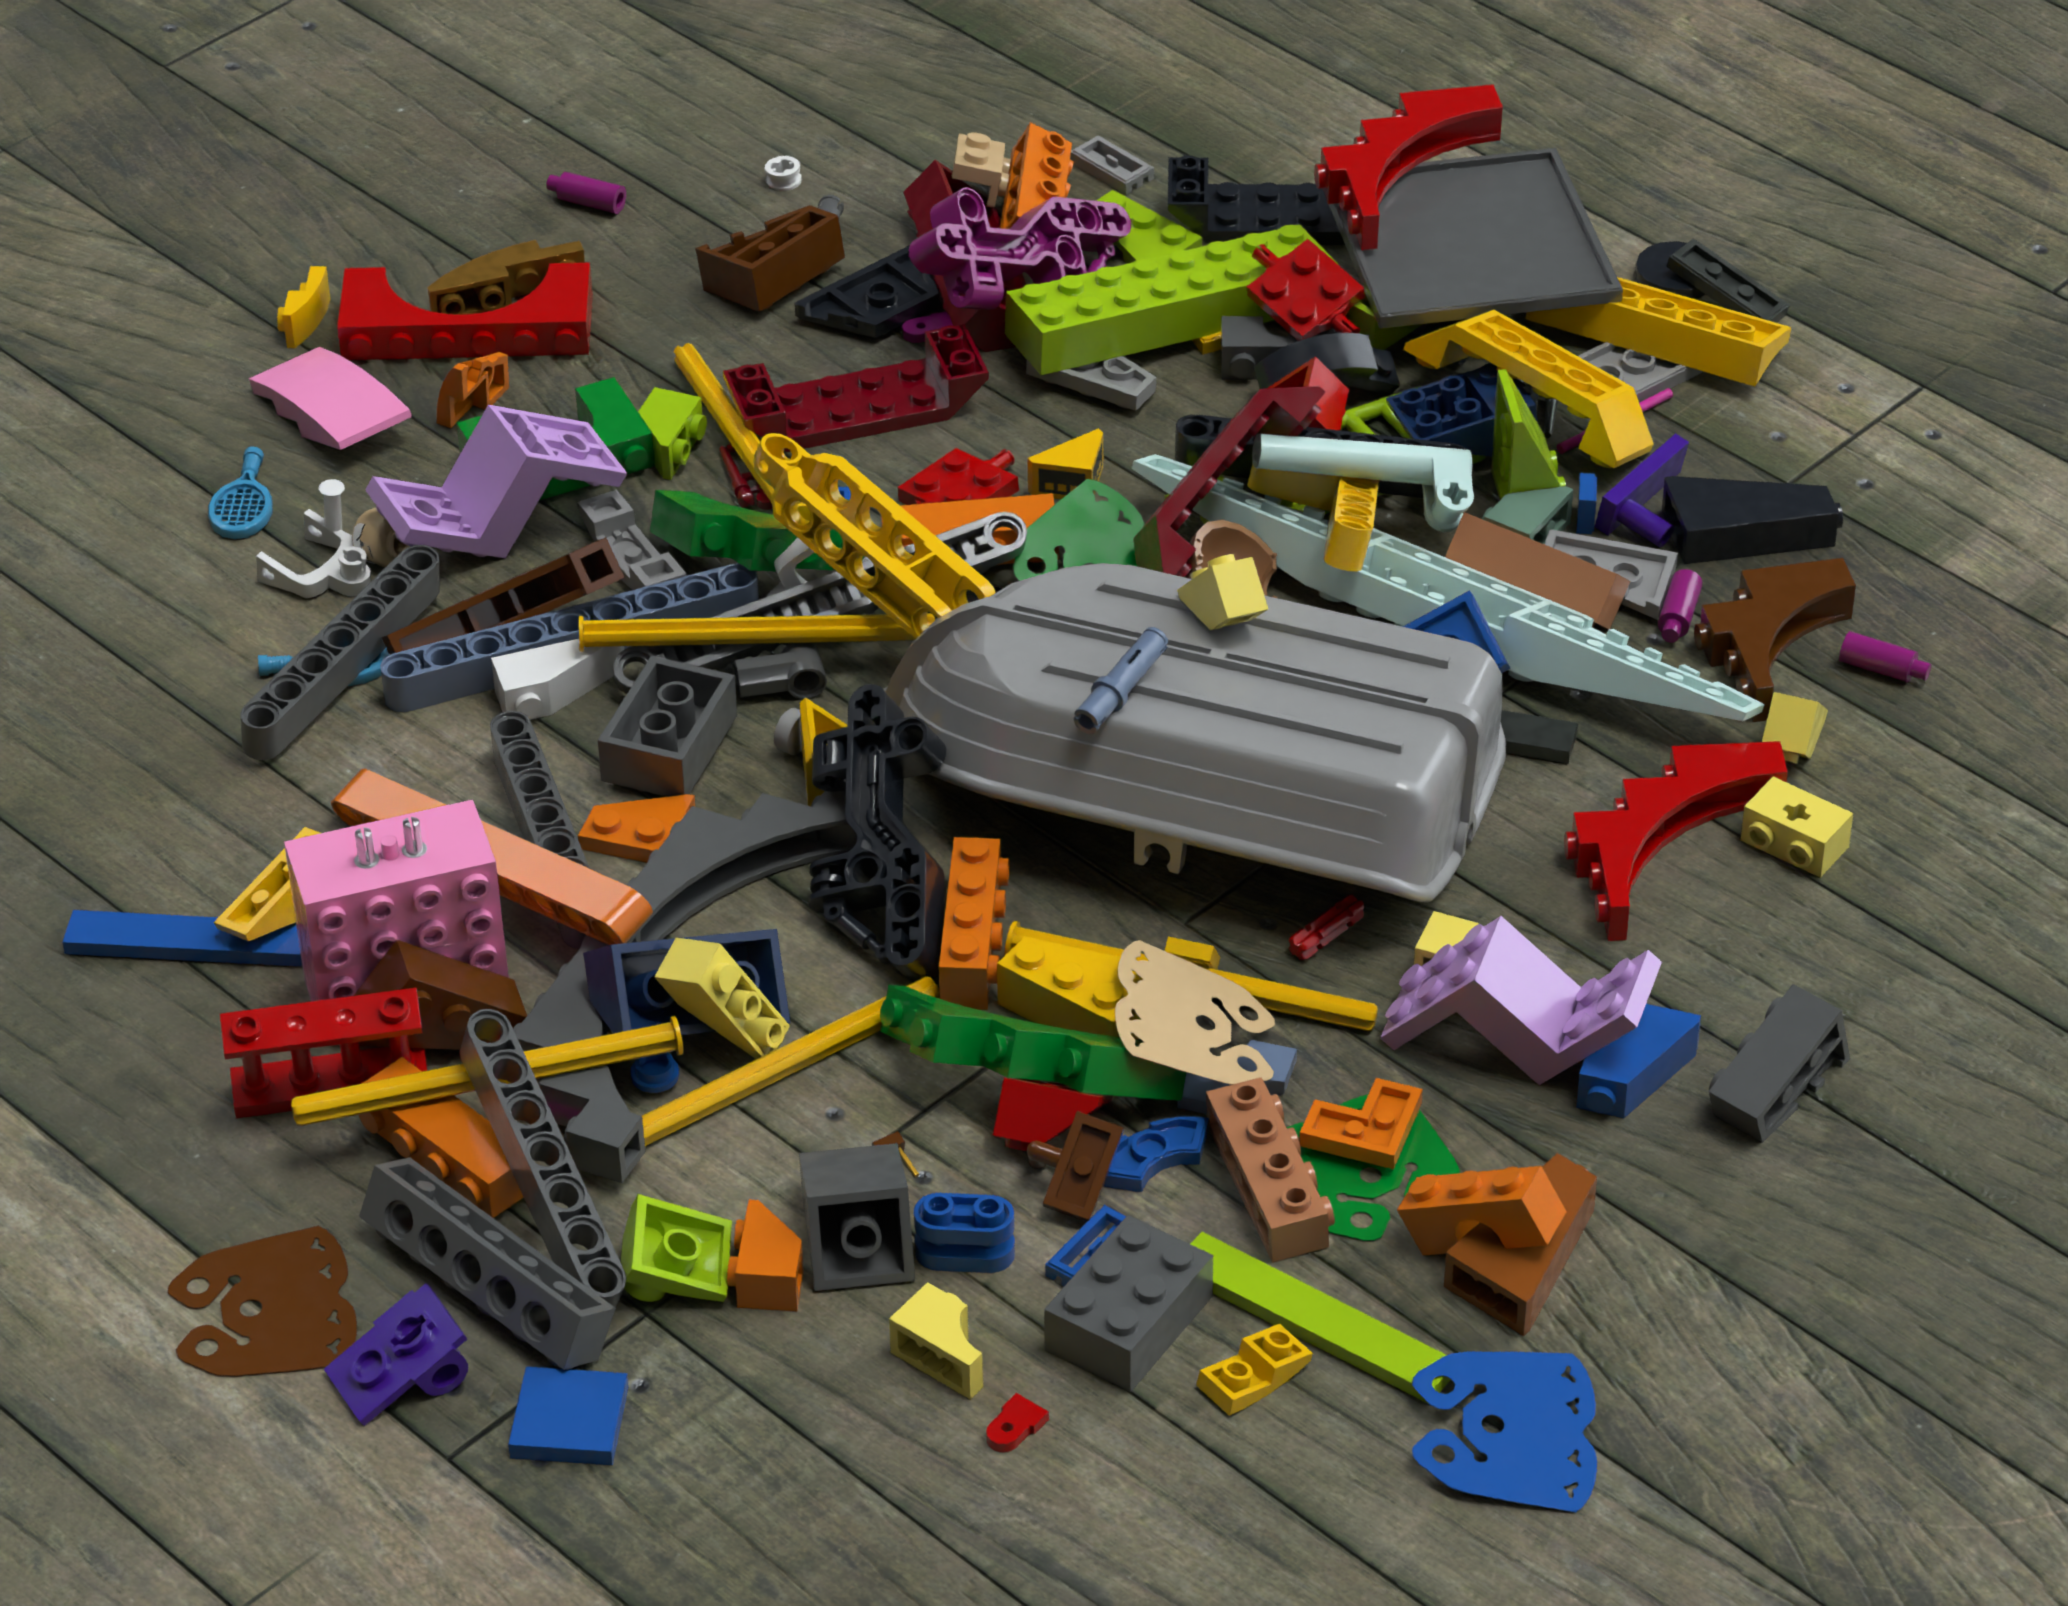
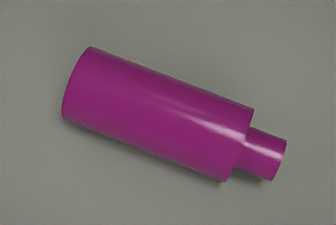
[546,172,626,214]
[1658,569,1703,643]
[1839,631,1932,683]

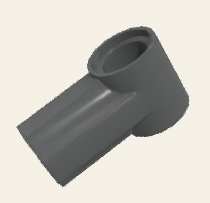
[734,642,827,699]

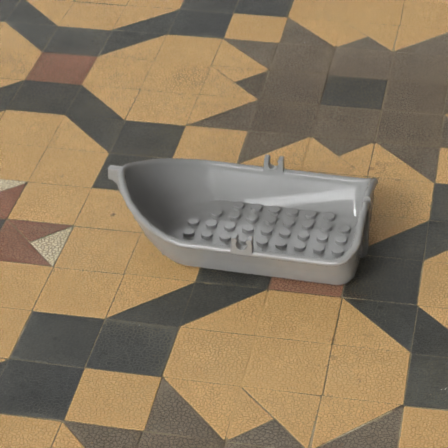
[883,563,1506,902]

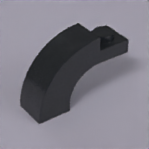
[1254,333,1400,395]

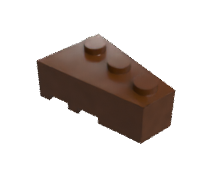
[695,205,845,312]
[353,940,527,1050]

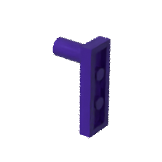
[1594,433,1689,548]

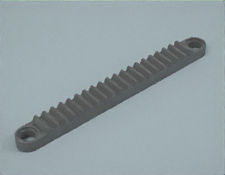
[613,512,1027,694]

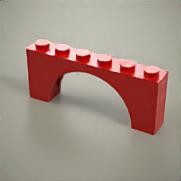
[337,262,593,360]

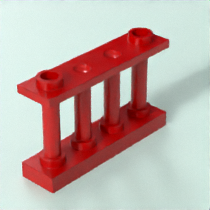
[220,987,427,1119]

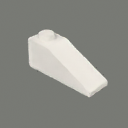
[491,639,626,720]

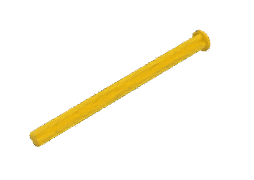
[673,343,811,521]
[579,613,935,652]
[1005,921,1378,1031]
[642,977,940,1146]
[291,1016,683,1126]

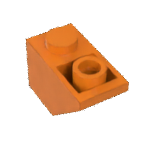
[727,1199,804,1312]

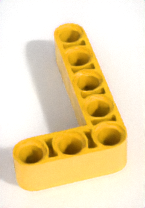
[1247,464,1379,571]

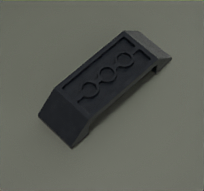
[1168,155,1345,245]

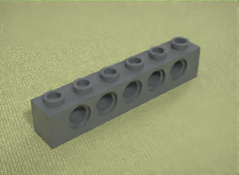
[359,1158,616,1369]

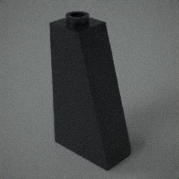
[1662,476,1843,564]

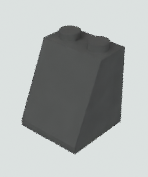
[799,1143,915,1291]

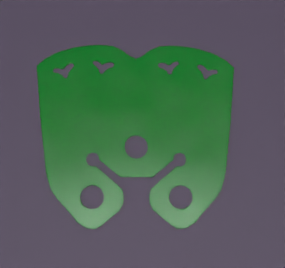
[1013,479,1144,581]
[1287,1094,1460,1241]

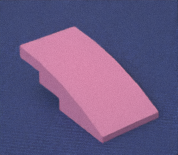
[249,347,412,450]

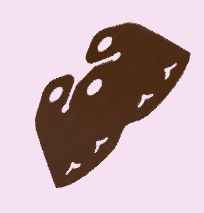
[168,1226,357,1376]

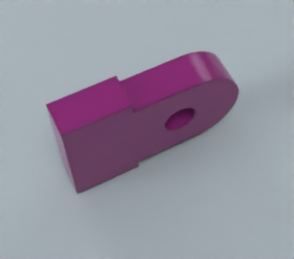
[902,311,953,343]

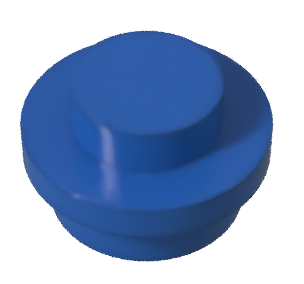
[630,1052,679,1093]

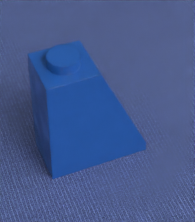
[1576,1004,1701,1118]

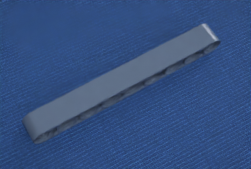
[380,563,759,712]

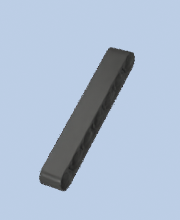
[240,545,440,760]
[490,711,590,949]
[460,1009,626,1311]

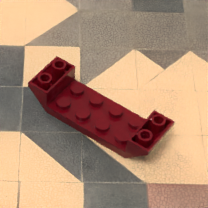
[723,324,989,452]
[1133,386,1325,577]

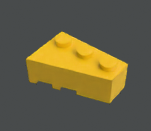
[997,936,1143,1039]

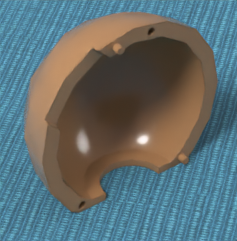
[1185,520,1277,598]

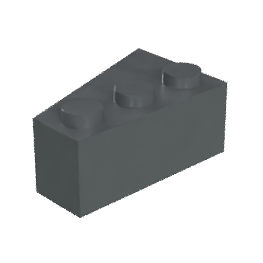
[1708,984,1850,1143]

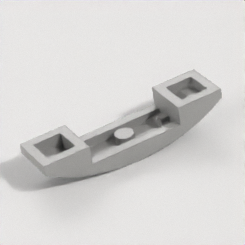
[577,490,686,590]

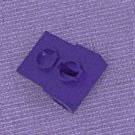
[324,1283,468,1426]

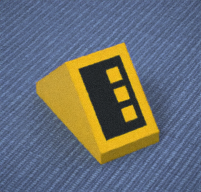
[1027,428,1103,499]

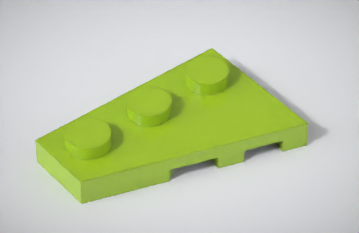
[1096,190,1202,264]

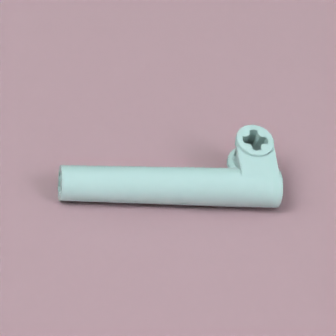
[1252,433,1474,532]

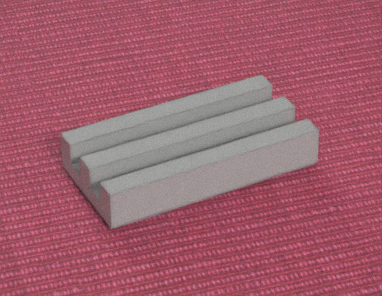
[1070,135,1154,195]

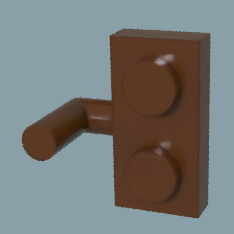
[1027,1111,1124,1222]

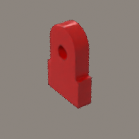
[986,1393,1049,1452]

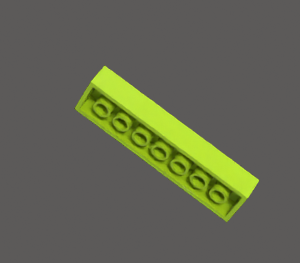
[1005,224,1338,375]

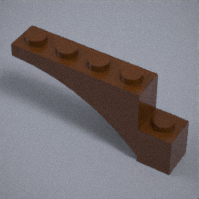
[381,537,625,655]

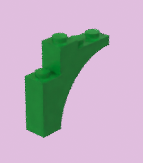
[650,490,865,572]

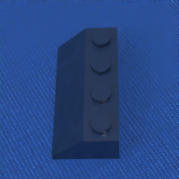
[583,929,791,1036]

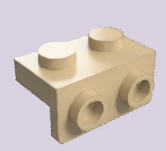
[952,133,1011,208]

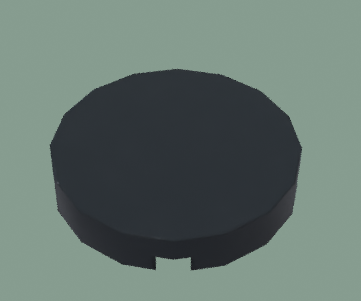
[1635,241,1706,299]

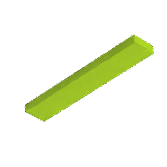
[1190,1231,1451,1404]

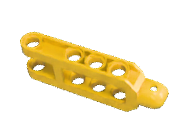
[753,433,996,639]

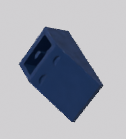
[1386,363,1538,457]

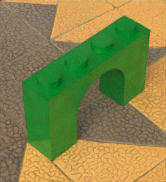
[457,377,655,501]

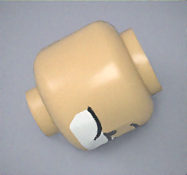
[352,508,410,567]

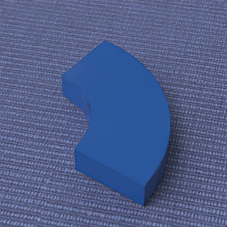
[1103,1116,1209,1192]

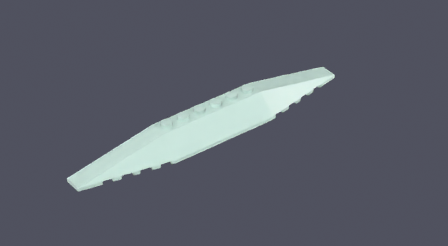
[1132,454,1764,721]

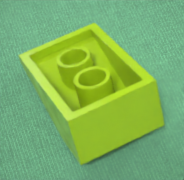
[1491,369,1566,500]

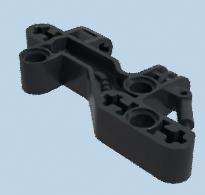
[808,684,946,983]

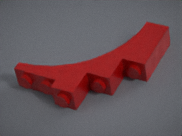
[1314,84,1503,250]
[1564,741,1788,941]

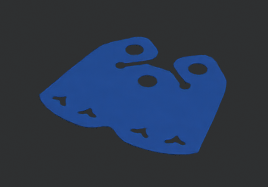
[1412,1352,1597,1512]

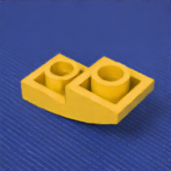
[277,266,331,348]
[1196,1323,1313,1416]

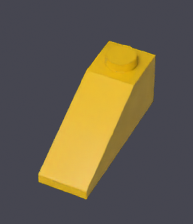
[214,827,320,941]

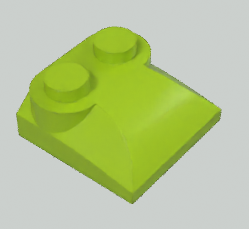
[621,1194,732,1302]

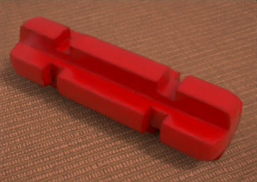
[1288,895,1365,960]

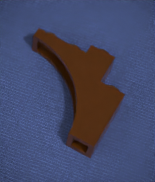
[1694,558,1856,722]

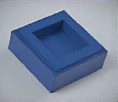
[1576,473,1597,534]

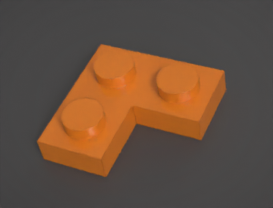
[1299,1078,1423,1169]

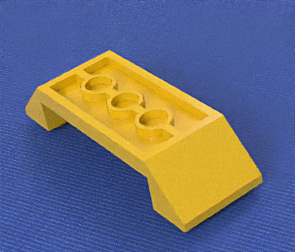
[1403,310,1654,468]

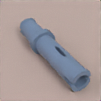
[1074,627,1168,734]

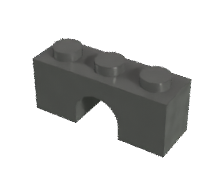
[1221,316,1346,380]

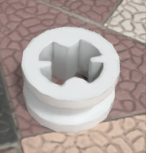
[765,156,802,191]

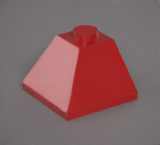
[993,1077,1113,1151]

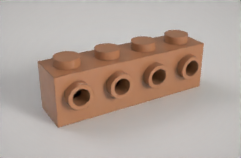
[1445,512,1630,629]
[1206,1077,1335,1263]

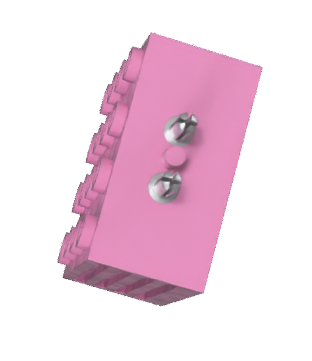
[284,800,509,1001]

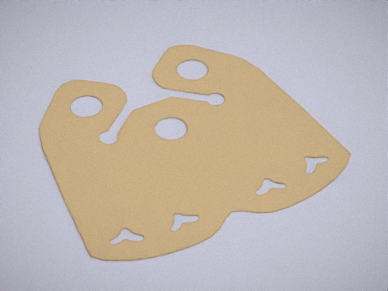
[1115,940,1275,1085]

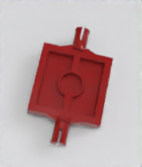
[1246,239,1365,341]
[897,448,1019,505]

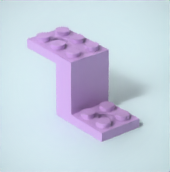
[365,405,627,558]
[1380,916,1662,1085]

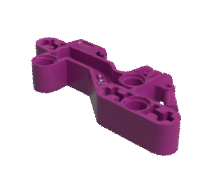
[909,187,1131,310]

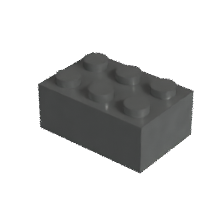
[598,656,737,797]
[1044,1215,1213,1393]

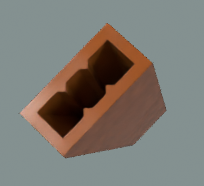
[1444,1153,1597,1336]

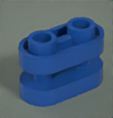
[914,1193,1015,1273]

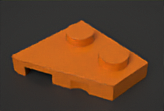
[578,794,696,863]

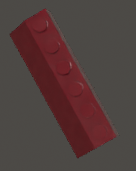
[903,159,1026,352]

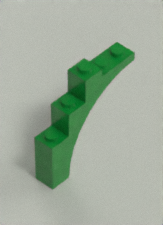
[880,985,1187,1101]

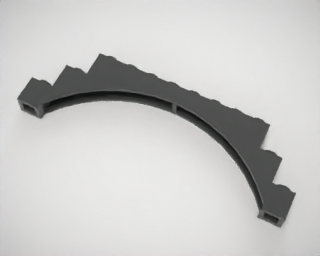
[513,791,857,1183]

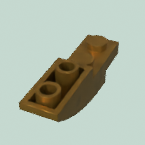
[427,240,585,314]

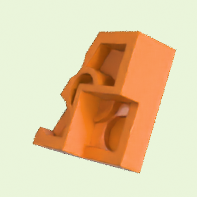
[437,352,509,428]

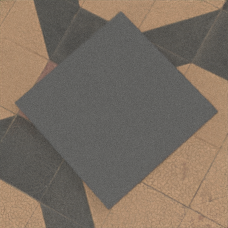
[1329,148,1623,329]

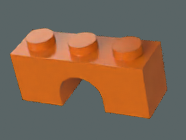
[1397,1166,1567,1255]

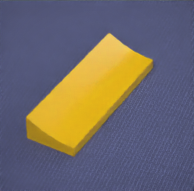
[1525,277,1792,387]

